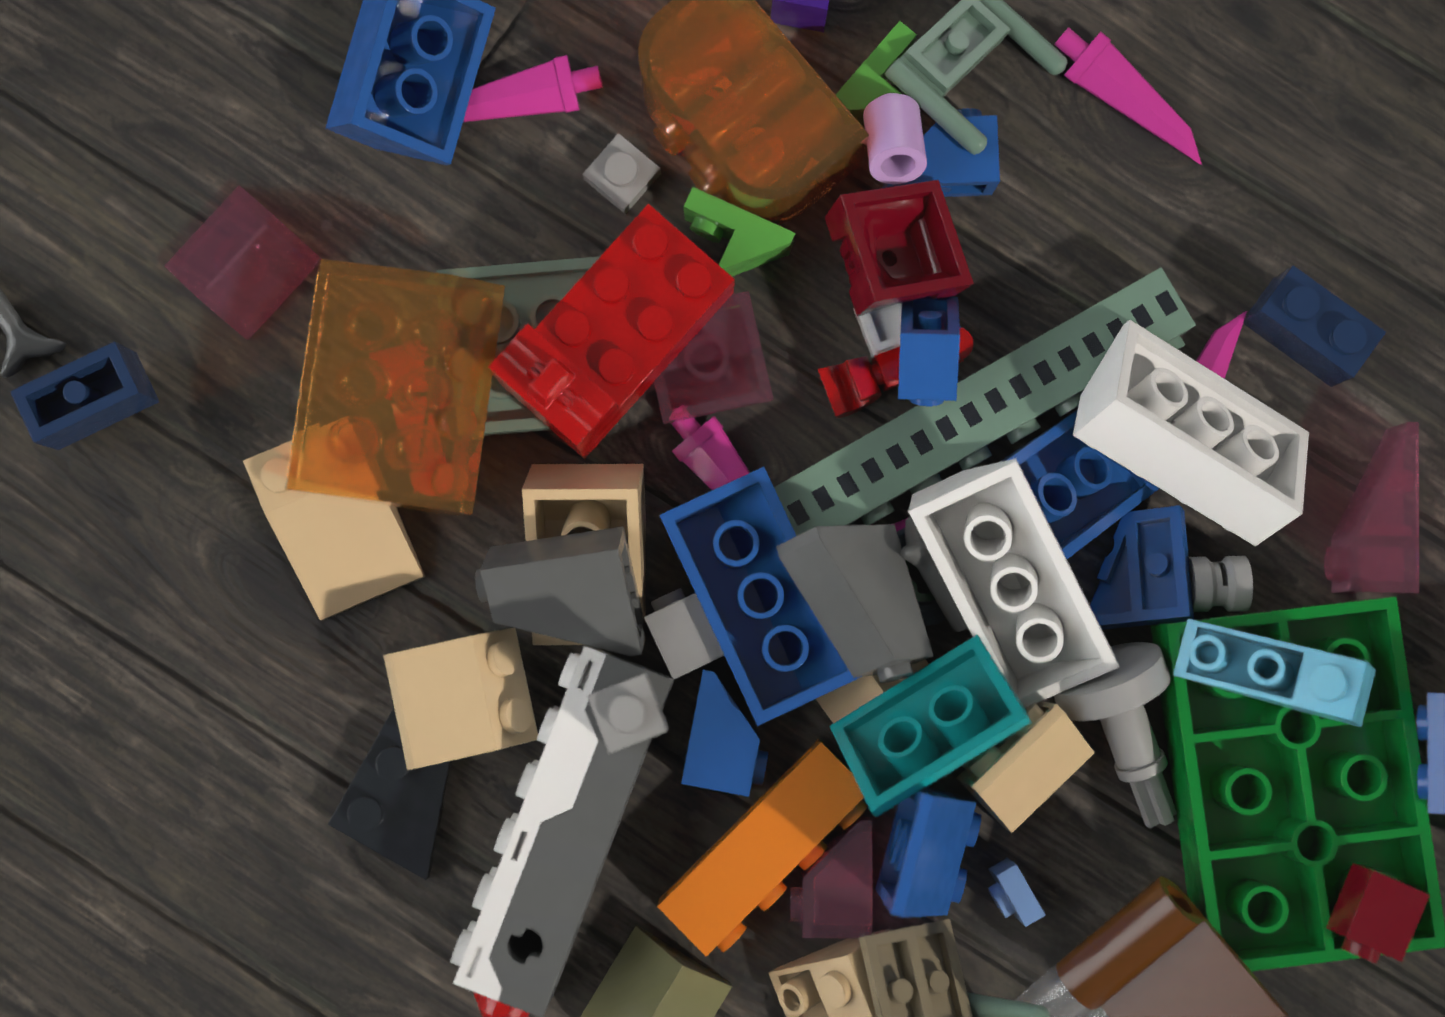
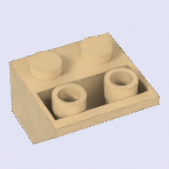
[957,701,1094,833]
[768,929,890,1017]

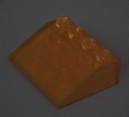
[285,259,505,516]

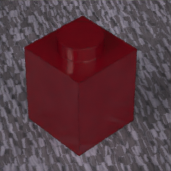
[1326,863,1429,964]

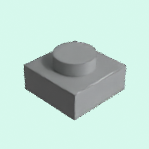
[582,133,661,215]

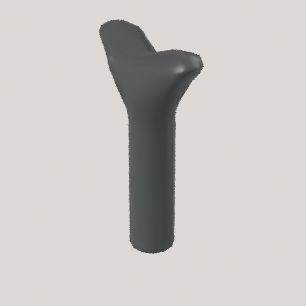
[0,288,67,378]
[900,516,968,632]

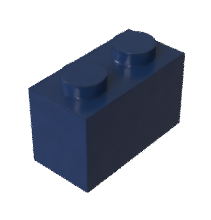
[1243,265,1386,387]
[10,342,160,450]

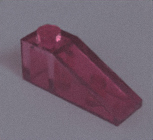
[1324,422,1419,595]

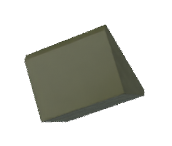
[580,924,732,1017]

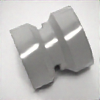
[1189,556,1253,612]

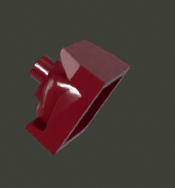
[825,180,974,316]

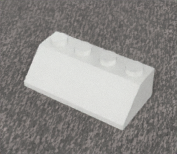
[1073,320,1309,546]
[908,459,1119,708]

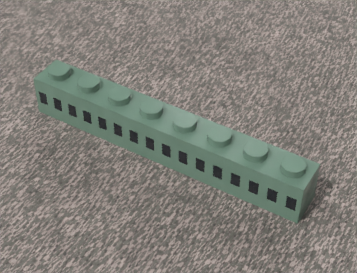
[774,267,1196,536]

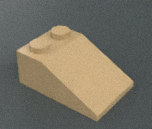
[243,416,425,620]
[522,464,646,645]

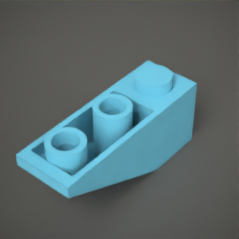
[1173,619,1376,727]

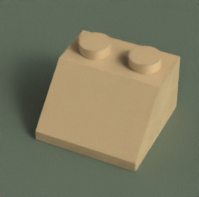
[383,628,538,770]

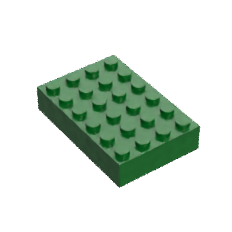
[1150,596,1445,971]

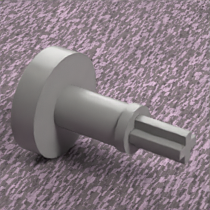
[1054,642,1177,828]

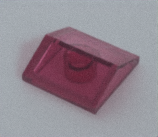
[164,185,322,340]
[654,291,773,424]

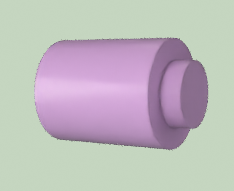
[863,93,927,184]

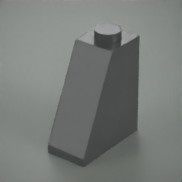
[776,525,933,683]
[475,526,646,656]

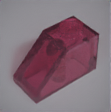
[789,816,872,938]

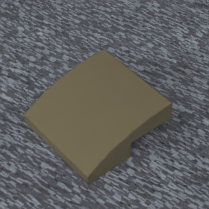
[859,919,973,1017]

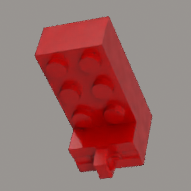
[488,204,735,459]

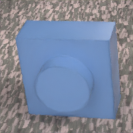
[988,858,1046,927]

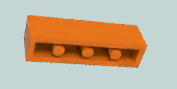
[657,740,868,957]

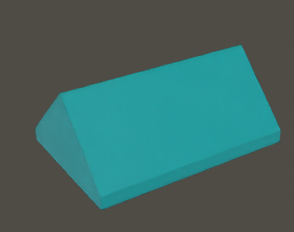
[829,634,1031,817]

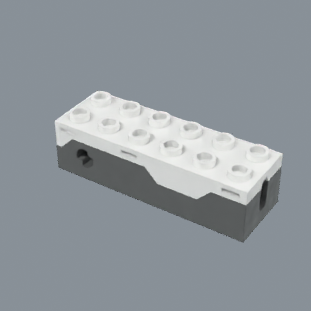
[450,646,675,1017]

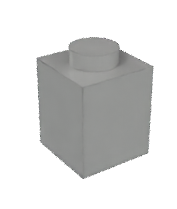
[644,588,724,679]
[587,673,669,754]

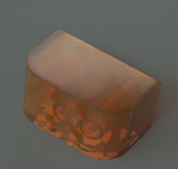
[638,0,869,224]

